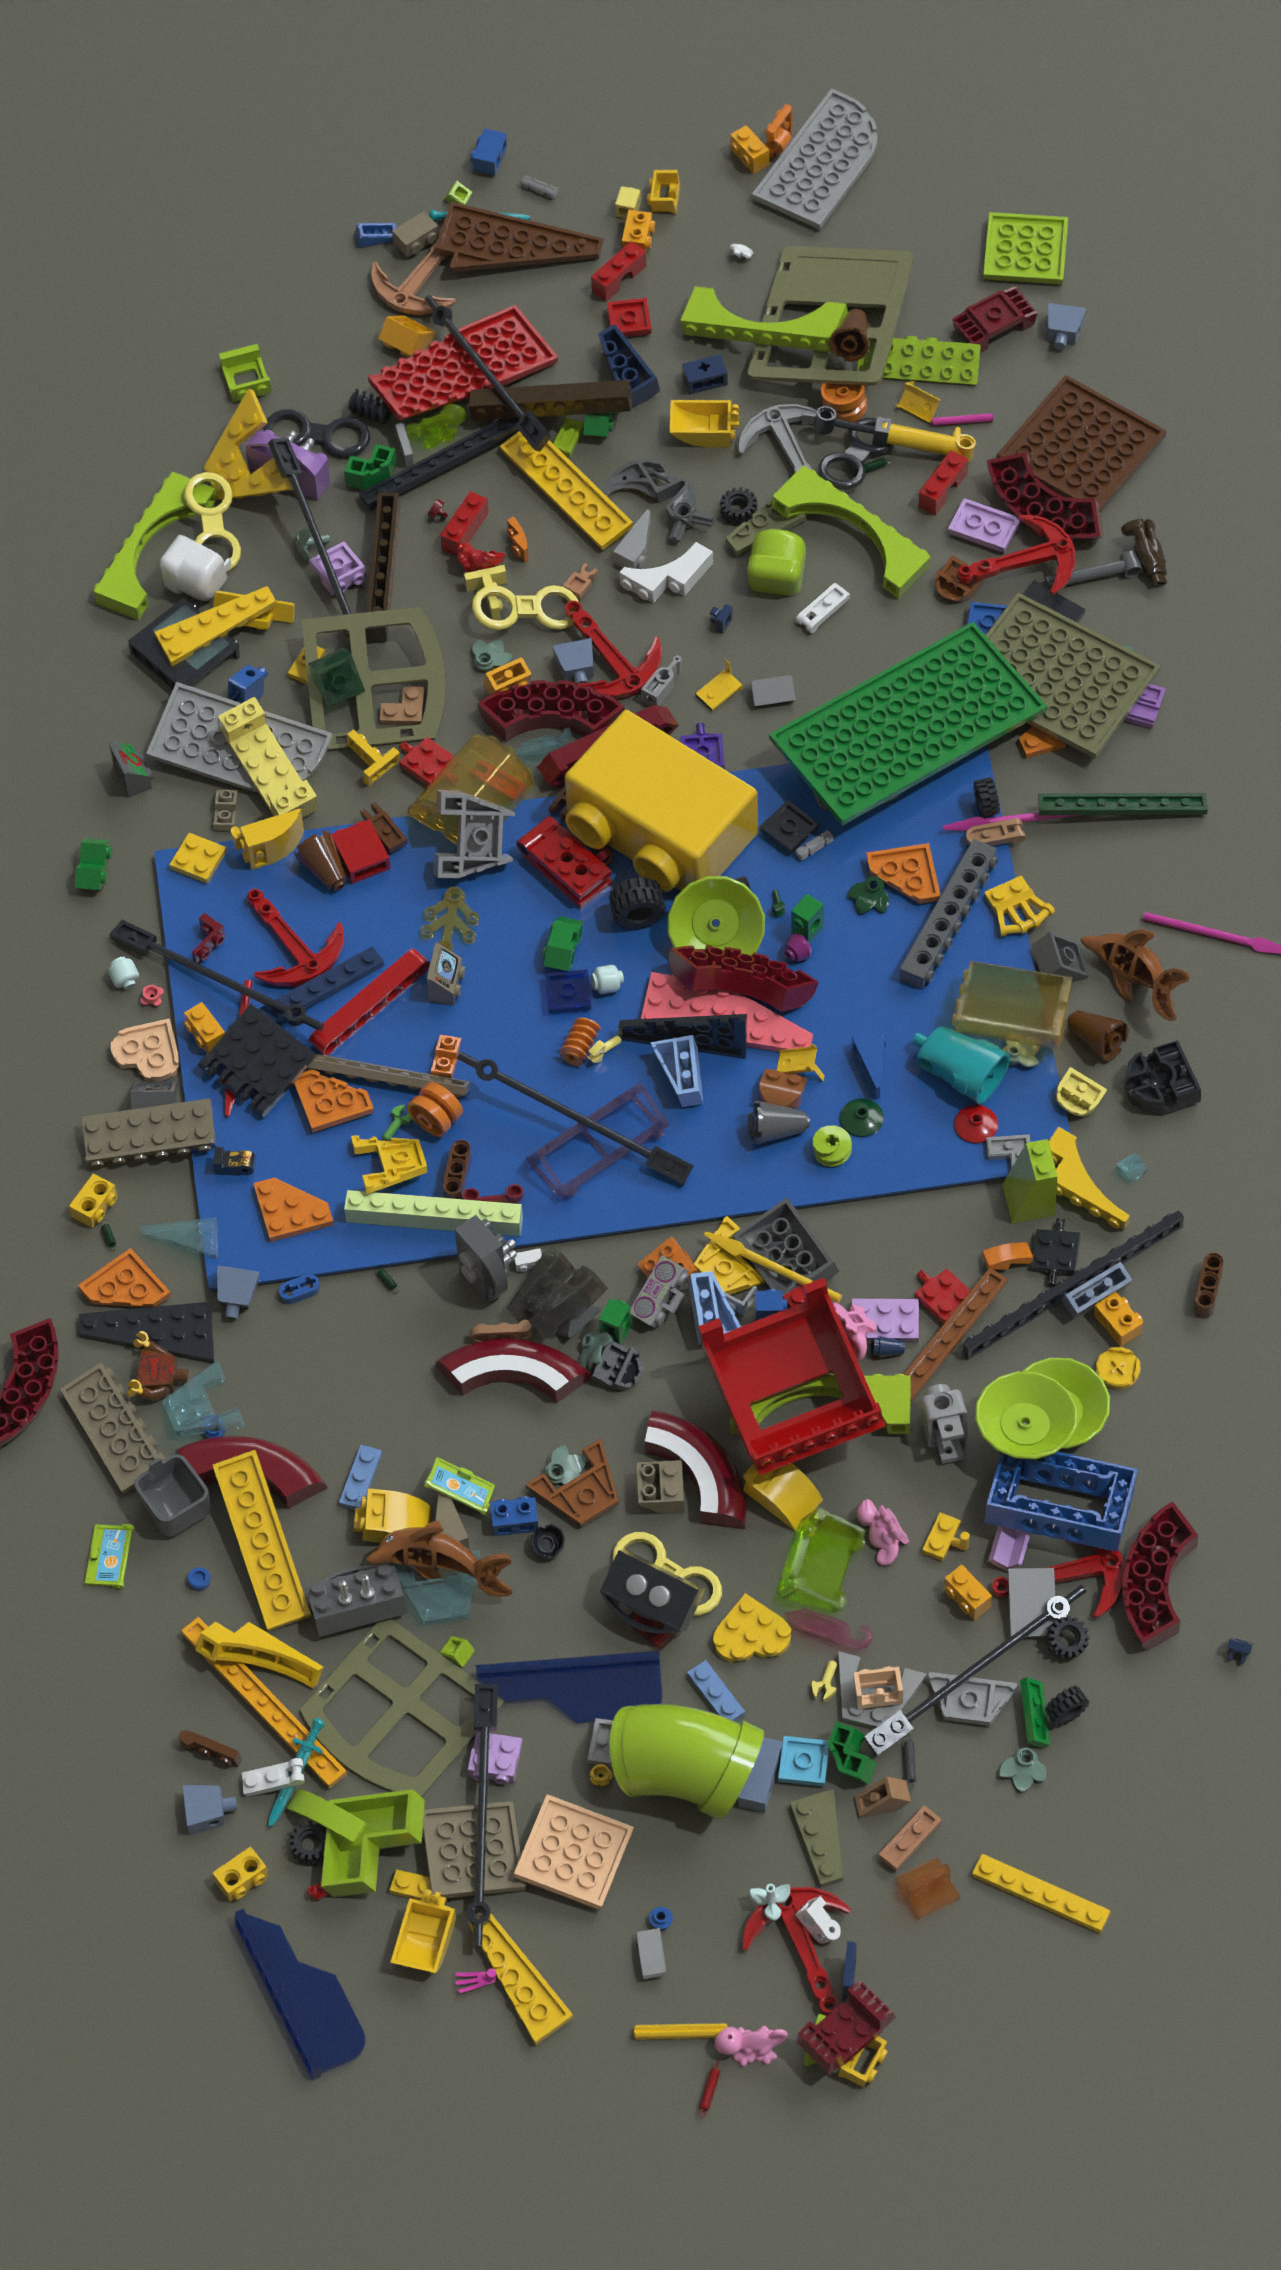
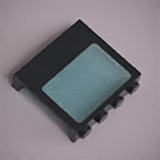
[128,598,240,690]

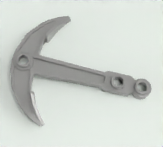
[739,404,817,474]

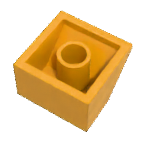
[378,316,437,357]

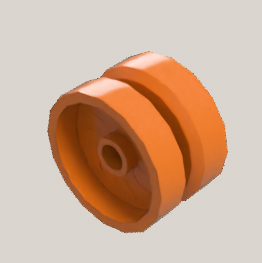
[821,383,868,422]
[407,1082,463,1137]

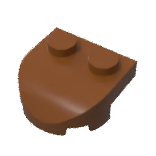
[935,555,986,602]
[758,1068,807,1109]

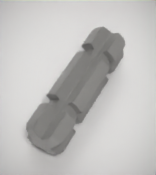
[521,176,558,199]
[795,830,833,860]

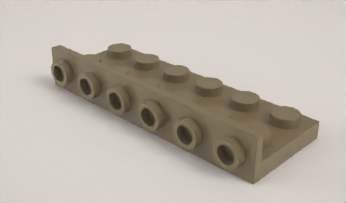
[82,1098,217,1167]
[60,1363,166,1494]

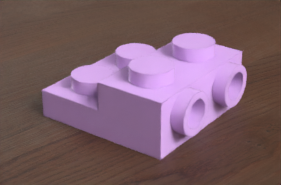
[309,541,367,595]
[468,1732,523,1785]

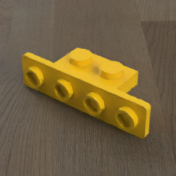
[214,591,295,630]

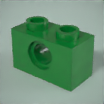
[791,894,824,943]

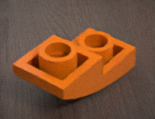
[506,516,528,562]
[431,1035,461,1078]
[982,1242,1033,1270]

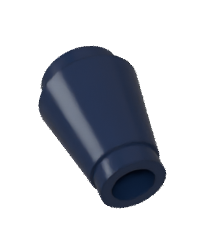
[871,1336,905,1358]

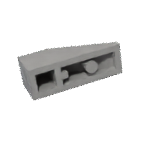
[613,509,651,569]

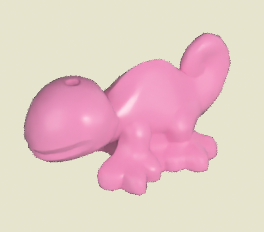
[833,1303,876,1361]
[856,1499,909,1566]
[715,2026,788,2067]

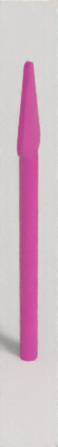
[942,812,1080,831]
[1143,912,1281,954]

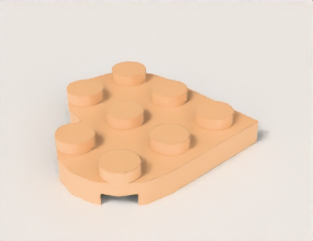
[111,1018,179,1081]

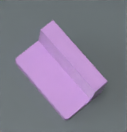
[988,1526,1031,1571]

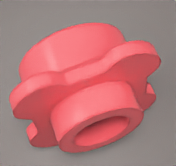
[141,985,164,1006]

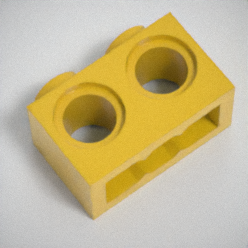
[69,1173,117,1228]
[212,1846,268,1902]

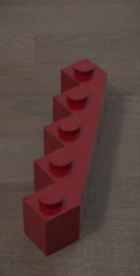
[537,705,679,788]

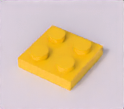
[169,833,227,884]

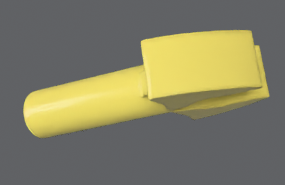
[587,1036,621,1063]
[812,1661,837,1703]

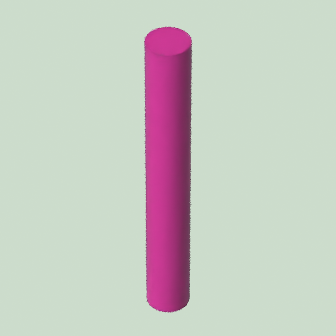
[932,413,993,426]

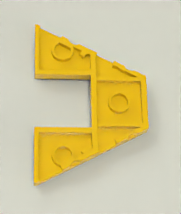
[204,389,294,501]

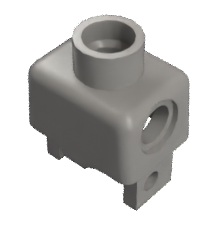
[922,1384,968,1464]

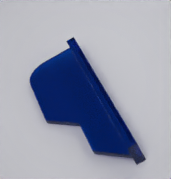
[476,1651,662,1723]
[234,1909,366,2080]

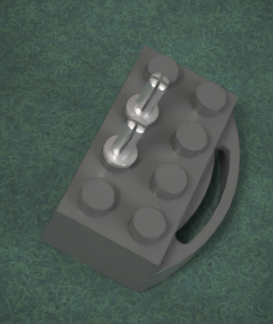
[305,1563,407,1637]

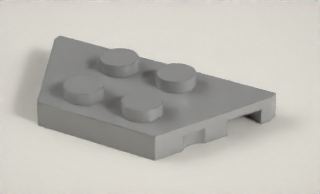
[928,1672,1017,1726]

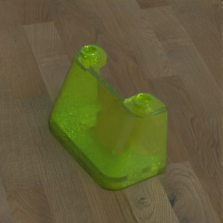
[777,1507,866,1613]

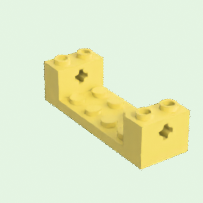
[218,697,318,818]

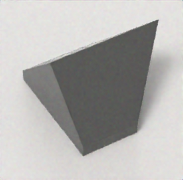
[550,1297,601,1338]

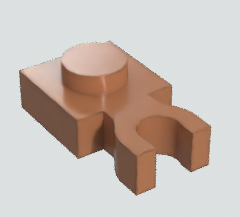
[563,563,598,599]

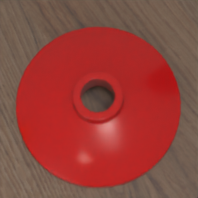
[954,1105,998,1144]

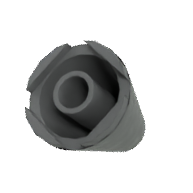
[748,1101,810,1144]

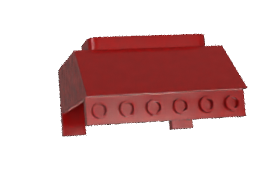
[698,1277,886,1476]

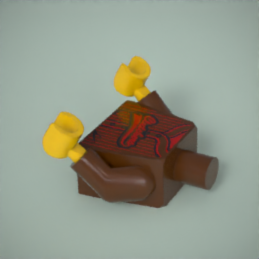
[127,1331,189,1401]

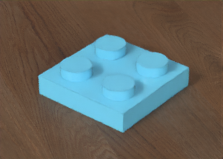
[778,1736,829,1787]

